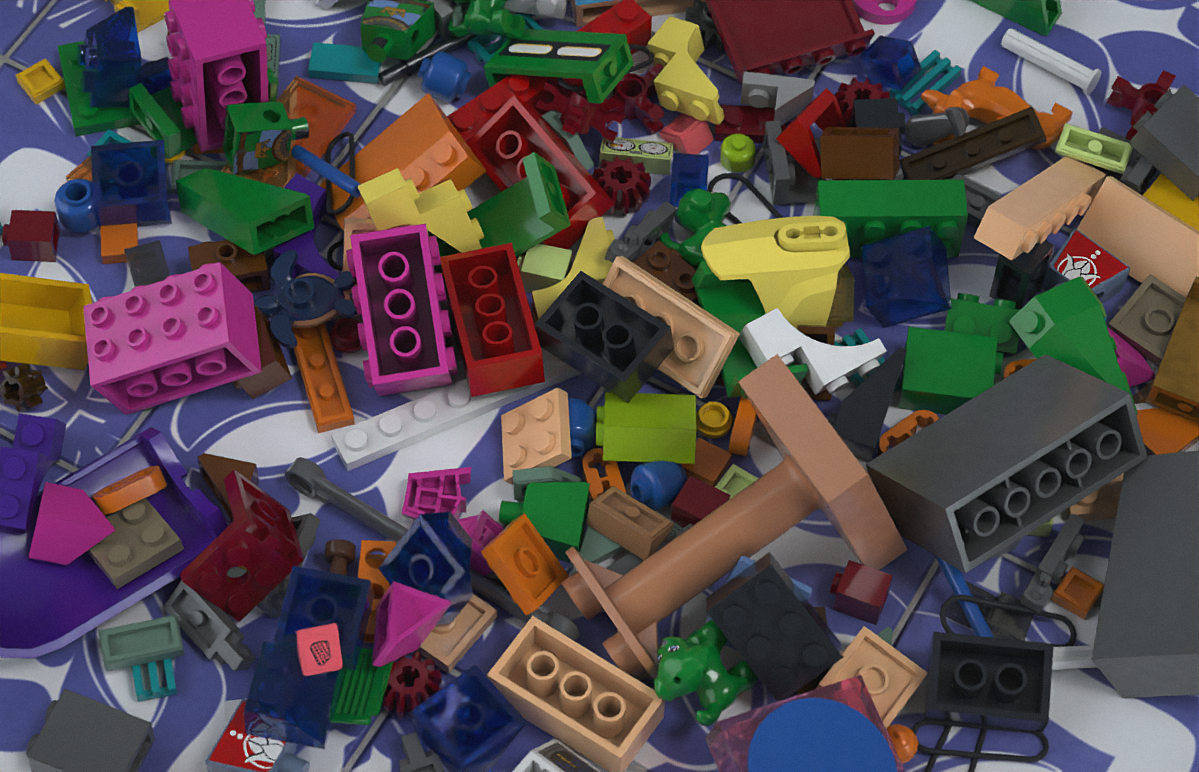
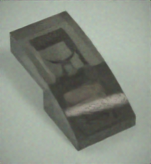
[124,240,170,287]
[946,580,1034,641]

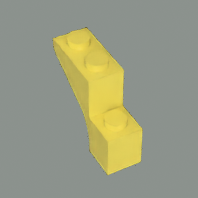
[647,16,724,125]
[357,168,485,252]
[532,217,615,323]

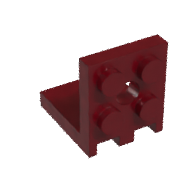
[180,469,304,622]

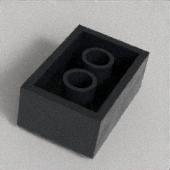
[535,271,674,403]
[706,552,843,703]
[924,631,1054,732]

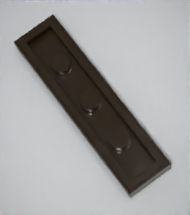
[899,106,1046,180]

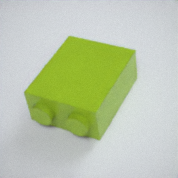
[596,392,697,464]

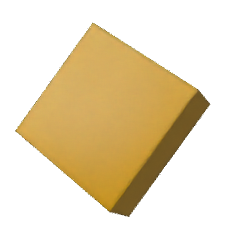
[16,58,66,104]

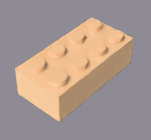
[487,616,665,772]

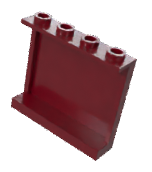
[705,0,875,85]

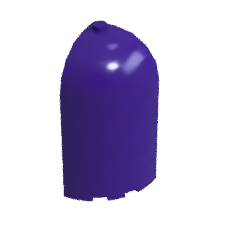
[0,427,228,659]

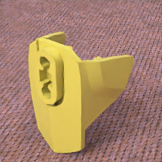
[701,216,850,329]

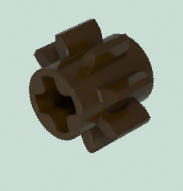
[0,363,48,412]

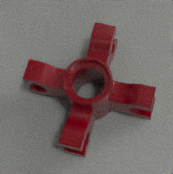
[600,63,664,135]
[1107,70,1176,140]
[536,79,626,142]

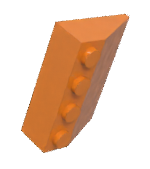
[320,93,486,231]

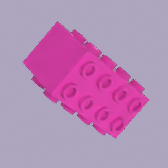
[164,0,269,152]
[346,224,458,397]
[83,262,262,415]

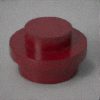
[330,317,363,353]

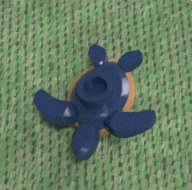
[254,250,357,348]

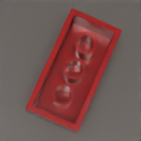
[467,95,615,250]
[440,243,545,397]

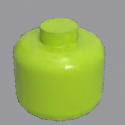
[720,134,756,173]

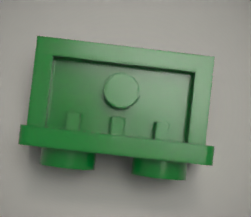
[944,293,1020,354]

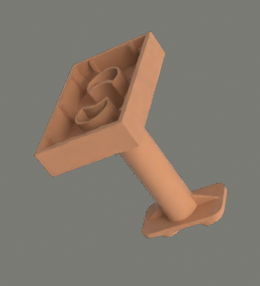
[561,354,908,679]

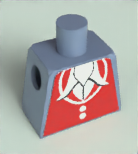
[1041,228,1131,304]
[205,698,310,772]

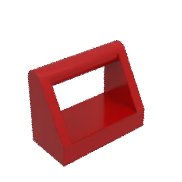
[776,88,846,178]

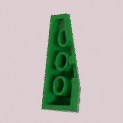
[1009,276,1138,416]

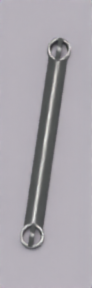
[285,457,580,642]

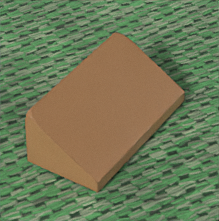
[587,486,674,560]

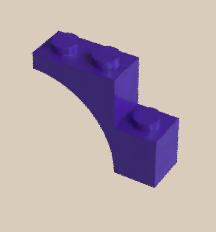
[273,173,340,280]
[0,413,66,530]

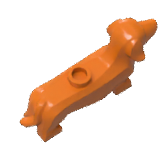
[921,66,1073,150]

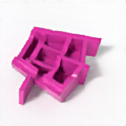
[402,467,471,537]

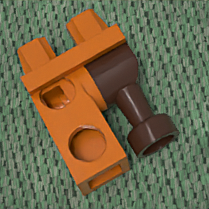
[317,539,398,643]

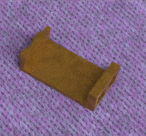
[1145,276,1199,423]

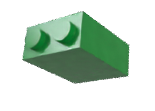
[898,326,1003,415]

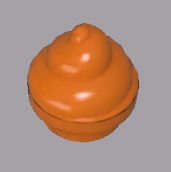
[882,724,918,764]

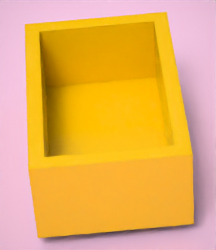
[0,273,93,370]

